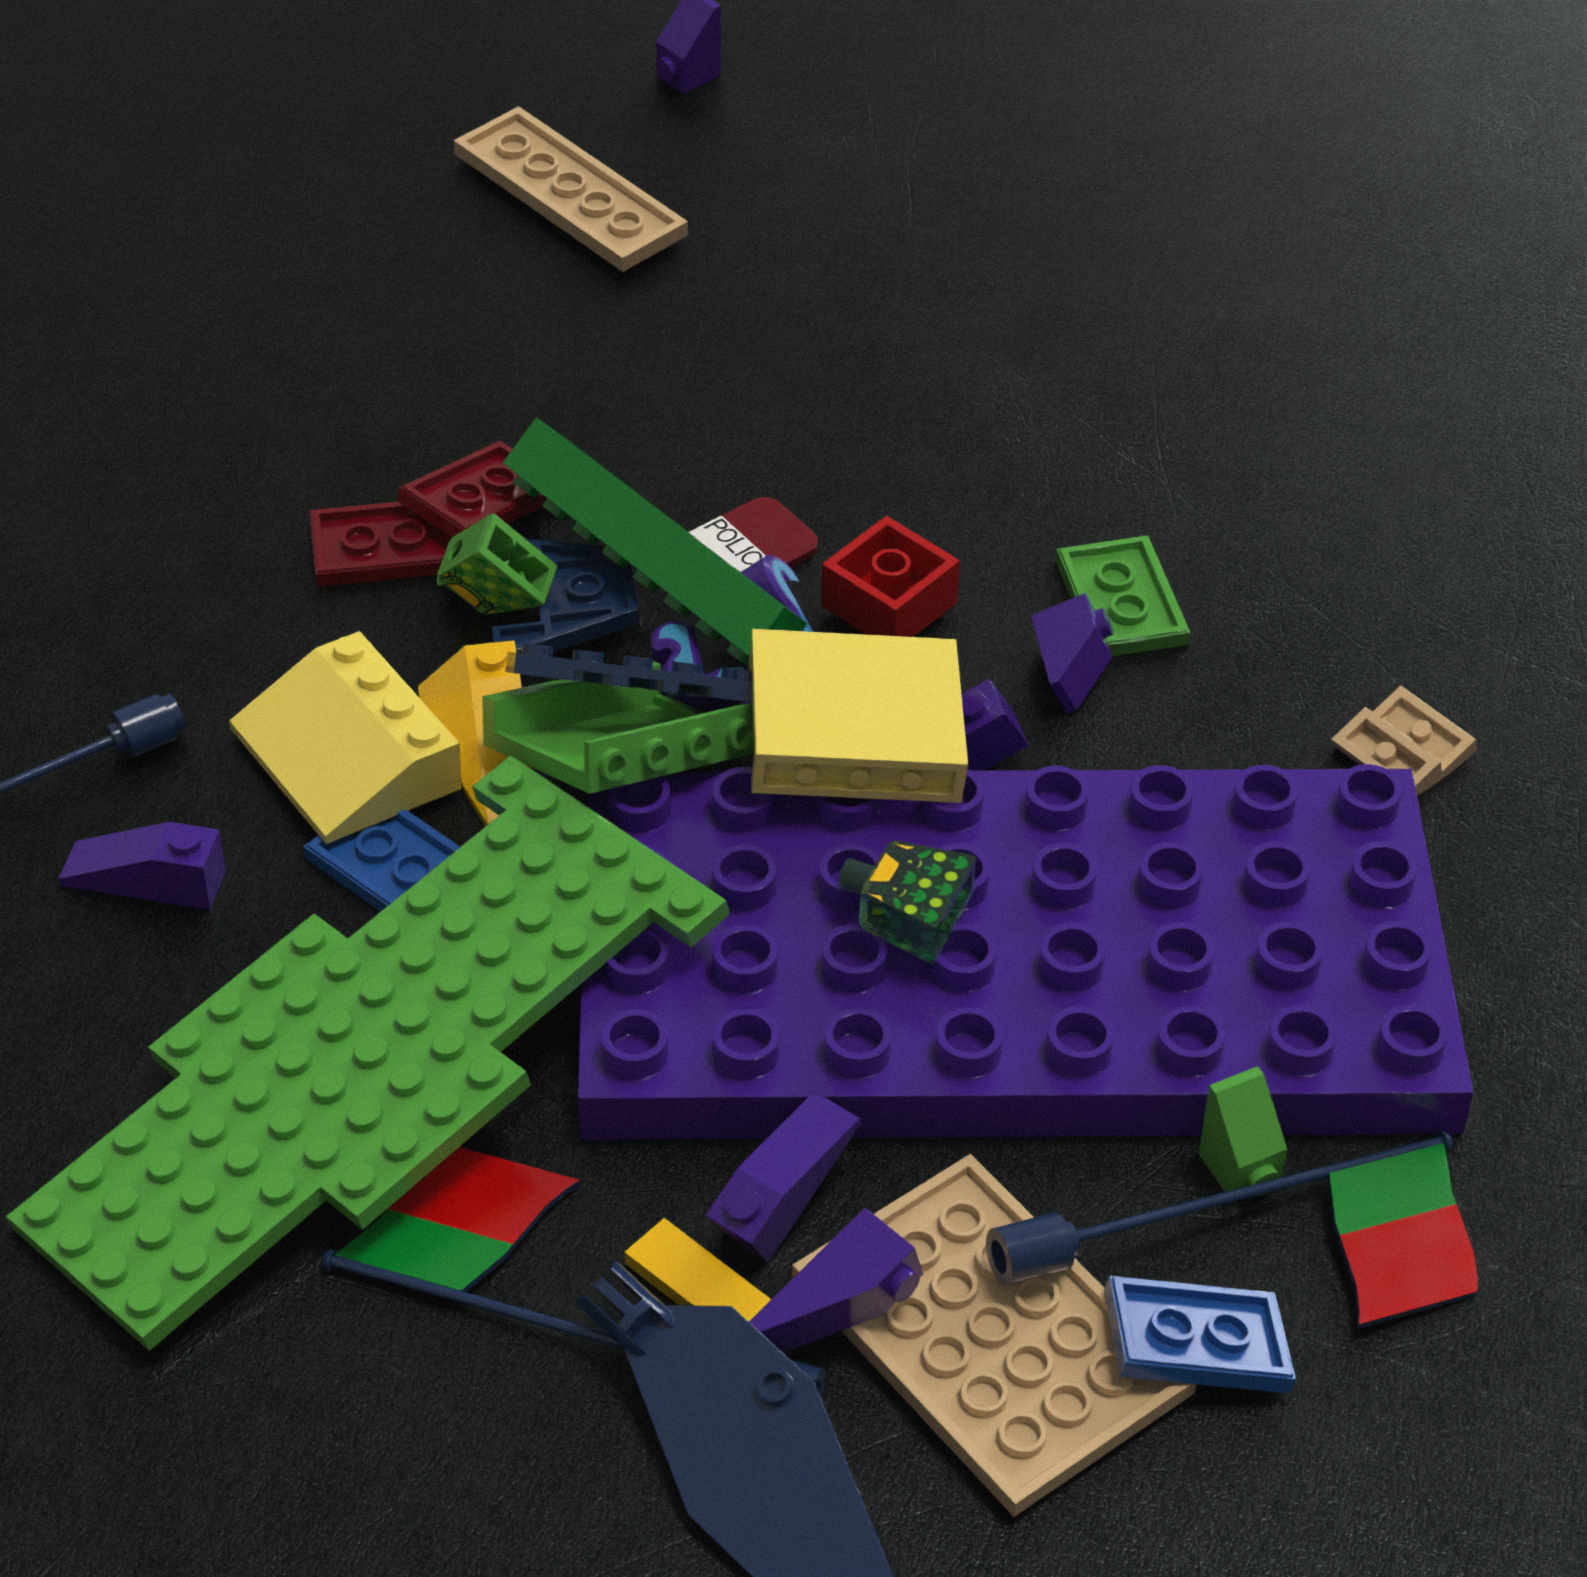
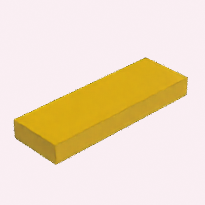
[624,1218,771,1321]

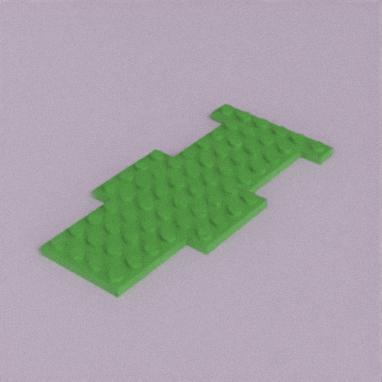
[6,755,730,1351]

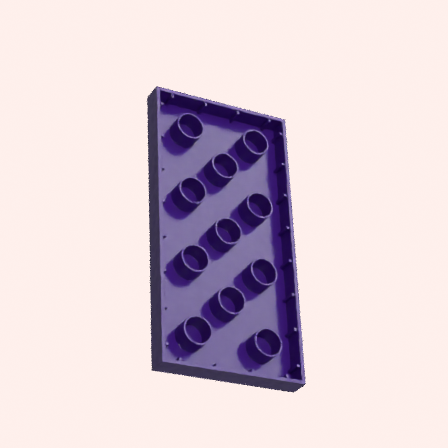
[578,764,1473,1140]

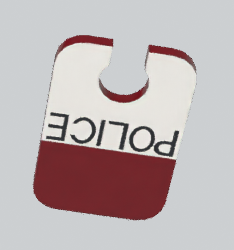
[689,497,818,572]

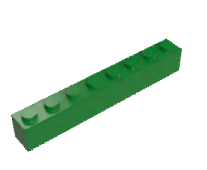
[503,417,808,666]

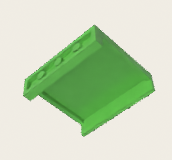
[482,661,754,794]

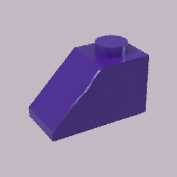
[656,0,721,94]
[1031,593,1114,714]

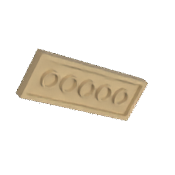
[454,106,688,272]

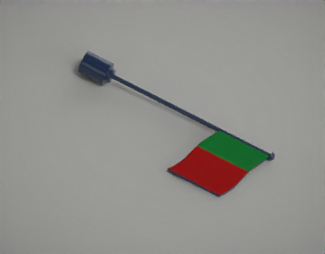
[986,1131,1478,1329]
[322,1147,825,1396]

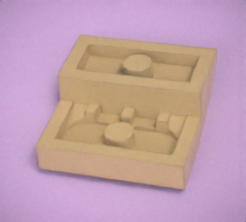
[1331,685,1477,795]

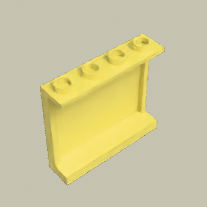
[748,629,968,803]

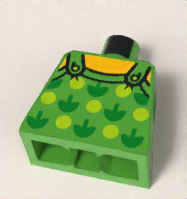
[437,513,558,615]

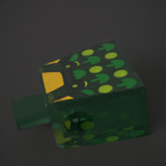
[838,840,976,964]

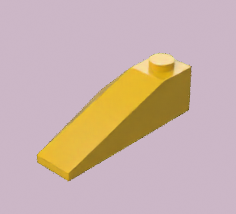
[418,640,533,827]

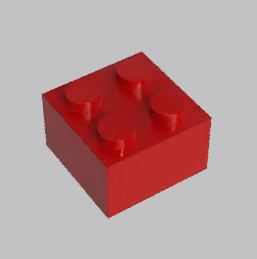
[821,516,960,637]

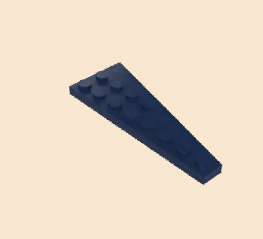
[505,643,752,702]

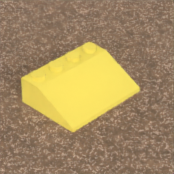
[229,631,462,844]

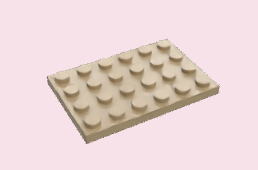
[792,1154,1196,1517]

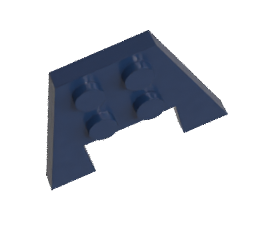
[492,539,639,653]

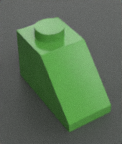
[1199,1066,1287,1203]

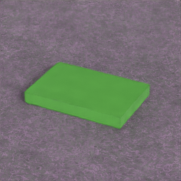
[1055,535,1190,656]

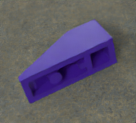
[58,822,226,910]
[706,1091,862,1263]
[749,1207,923,1353]

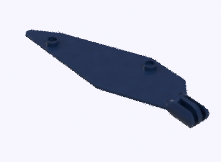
[577,1261,894,1577]

